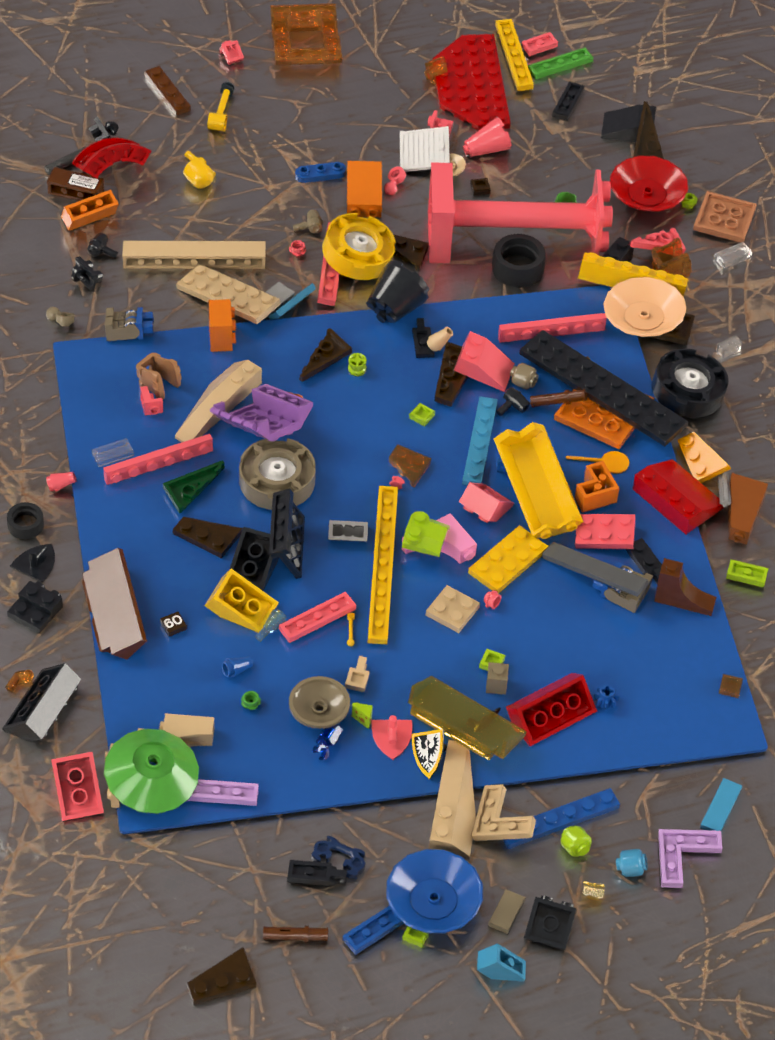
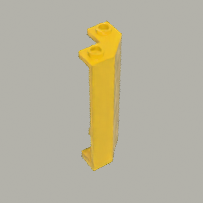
[494,422,583,539]

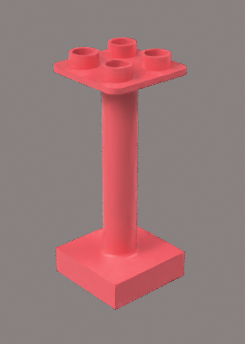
[428,162,613,263]

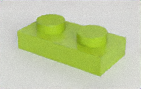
[726,559,769,588]

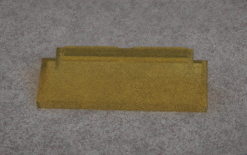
[408,676,526,760]

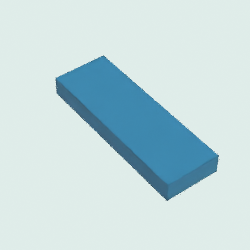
[268,283,316,320]
[700,778,742,831]

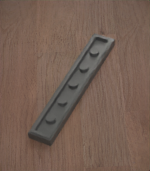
[542,542,649,597]

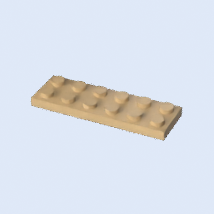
[176,264,281,324]

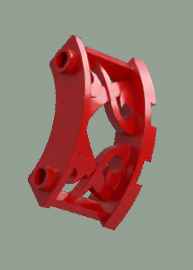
[72,138,152,179]

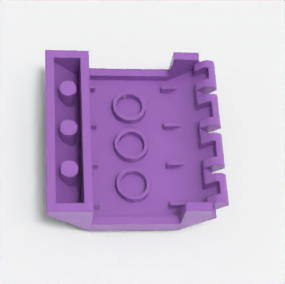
[210,384,313,441]

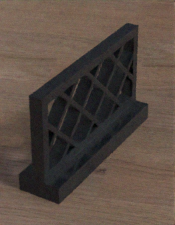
[269,488,305,579]

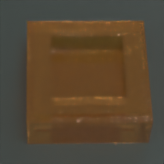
[719,674,743,698]

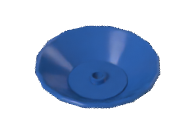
[386,849,483,933]

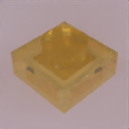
[582,882,605,900]

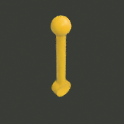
[347,612,355,647]

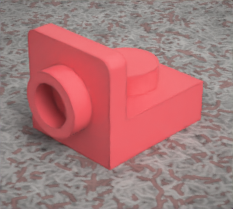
[219,40,244,65]
[427,110,453,136]
[140,386,163,416]

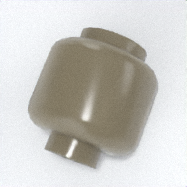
[510,363,539,390]

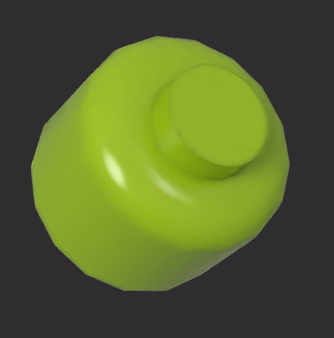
[560,826,592,857]

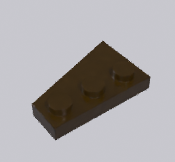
[173,517,243,559]
[187,947,256,1005]

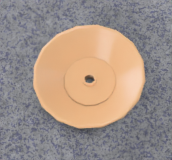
[603,277,687,337]

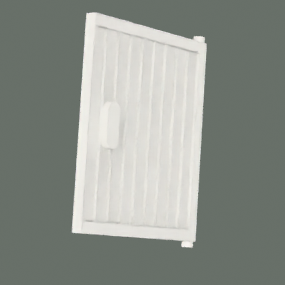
[400,126,450,172]

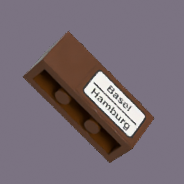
[47,167,104,201]

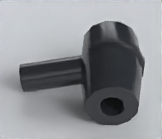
[87,233,118,259]
[496,387,530,416]

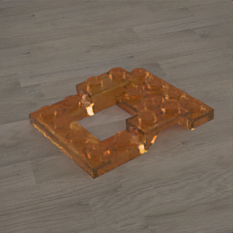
[270,3,342,65]

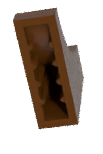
[654,558,716,616]

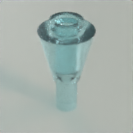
[255,609,287,642]

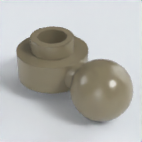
[46,307,75,327]

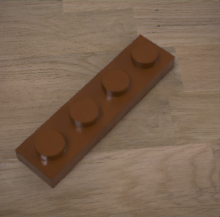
[145,66,191,116]

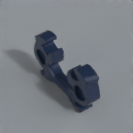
[311,836,365,879]

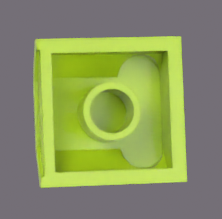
[402,511,450,557]

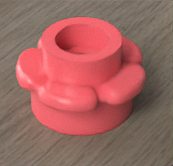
[289,240,306,256]
[484,590,501,609]

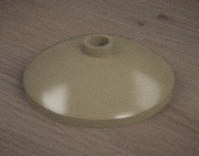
[289,676,350,729]

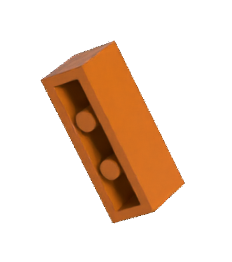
[61,190,119,231]

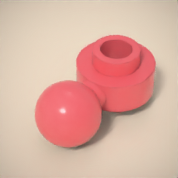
[384,166,406,195]

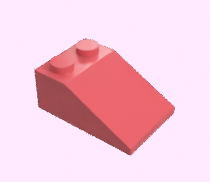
[454,331,515,392]
[51,752,104,821]

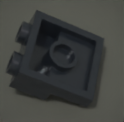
[7,581,63,634]
[524,895,577,951]

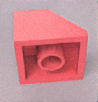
[459,482,514,523]

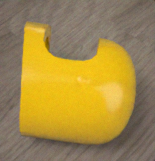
[183,157,214,189]

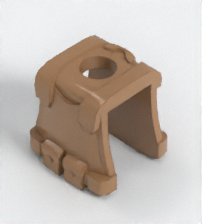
[136,353,182,399]

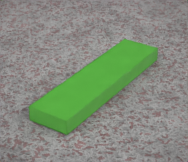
[528,47,593,80]

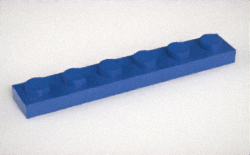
[503,788,620,849]

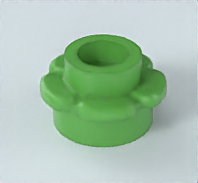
[241,691,261,710]

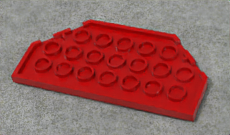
[432,34,511,130]

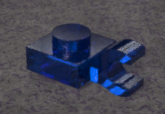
[312,725,343,760]

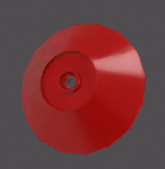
[610,156,688,212]

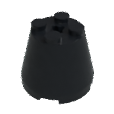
[366,260,429,323]

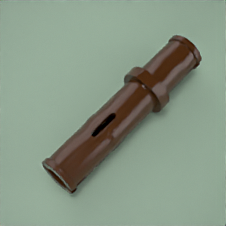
[530,389,587,408]
[263,925,328,943]

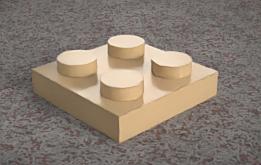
[426,585,480,633]

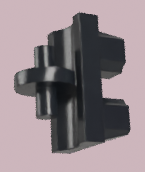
[88,116,119,141]
[71,256,103,290]

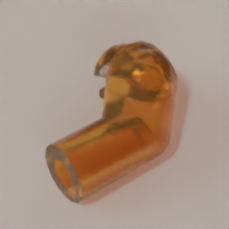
[5,670,34,692]

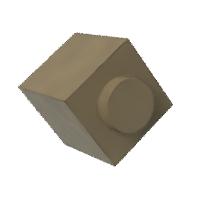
[486,662,509,695]

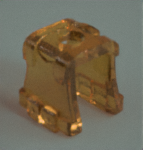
[652,237,692,278]

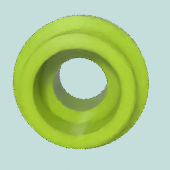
[681,193,698,209]

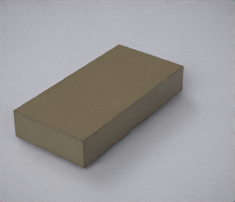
[488,889,525,934]

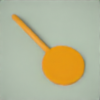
[566,451,629,474]

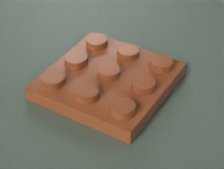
[693,191,757,243]

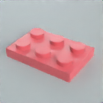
[575,514,636,549]

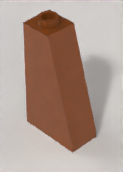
[728,473,768,545]

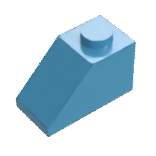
[477,943,526,981]

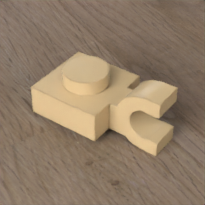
[345,656,370,692]

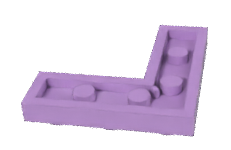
[658,829,723,888]

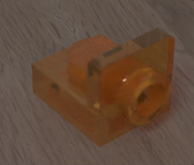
[424,56,448,85]

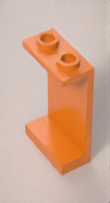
[347,161,382,218]

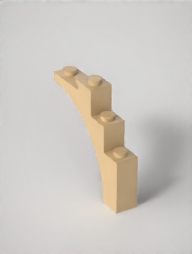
[105,713,215,808]

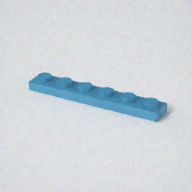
[462,396,498,485]

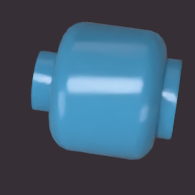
[616,849,648,877]

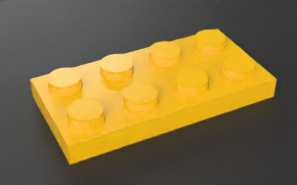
[468,525,549,594]

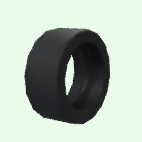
[7,502,44,539]

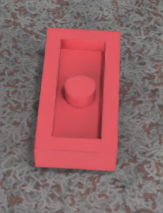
[521,32,558,56]

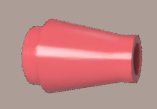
[46,471,76,492]

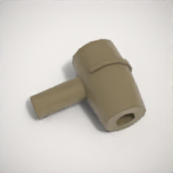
[293,210,323,234]

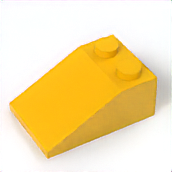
[204,569,279,633]

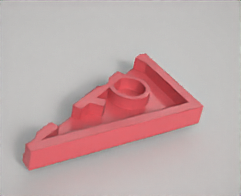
[629,228,686,255]

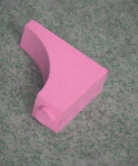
[402,513,477,564]

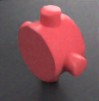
[389,476,405,489]

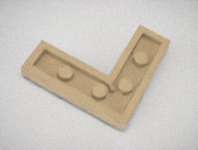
[472,784,536,841]

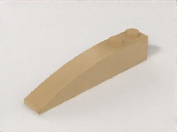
[175,360,262,442]
[428,740,476,858]

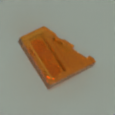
[389,445,431,487]

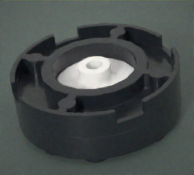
[652,349,729,419]

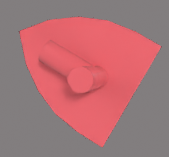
[371,715,412,760]

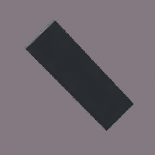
[552,81,585,121]

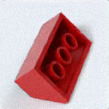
[506,673,597,746]

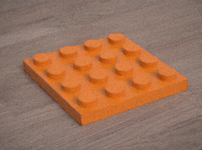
[554,389,654,450]

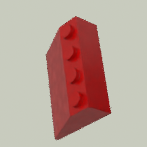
[633,459,725,534]

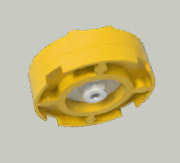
[322,213,396,280]

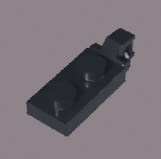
[412,318,434,358]
[626,538,662,585]
[287,860,347,886]

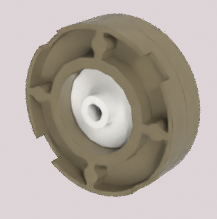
[239,438,316,510]

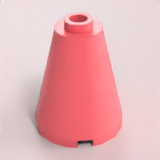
[462,117,512,157]

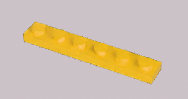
[495,19,534,91]

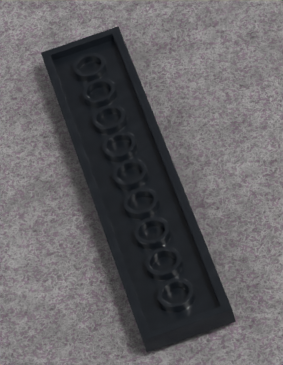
[519,330,688,447]

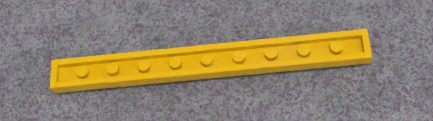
[368,486,398,644]

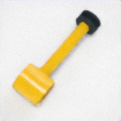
[207,82,235,132]

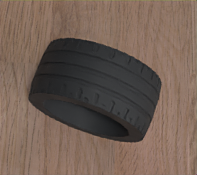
[492,234,546,288]

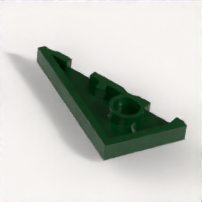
[163,460,225,513]

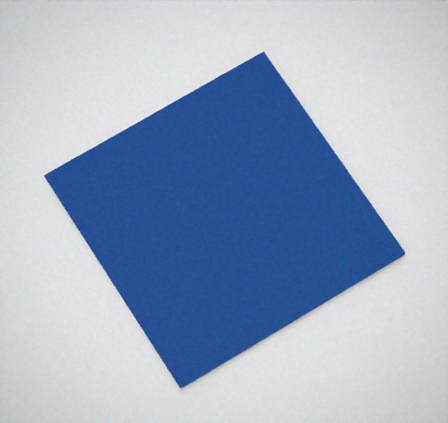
[53,285,768,834]

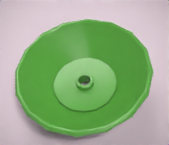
[104,729,199,814]

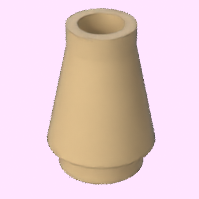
[427,327,453,352]

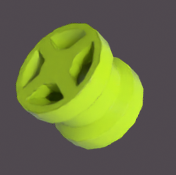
[348,353,367,376]

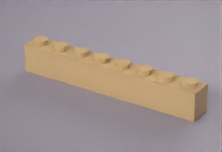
[123,241,265,269]

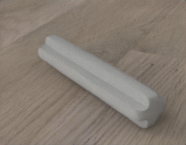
[718,472,731,507]

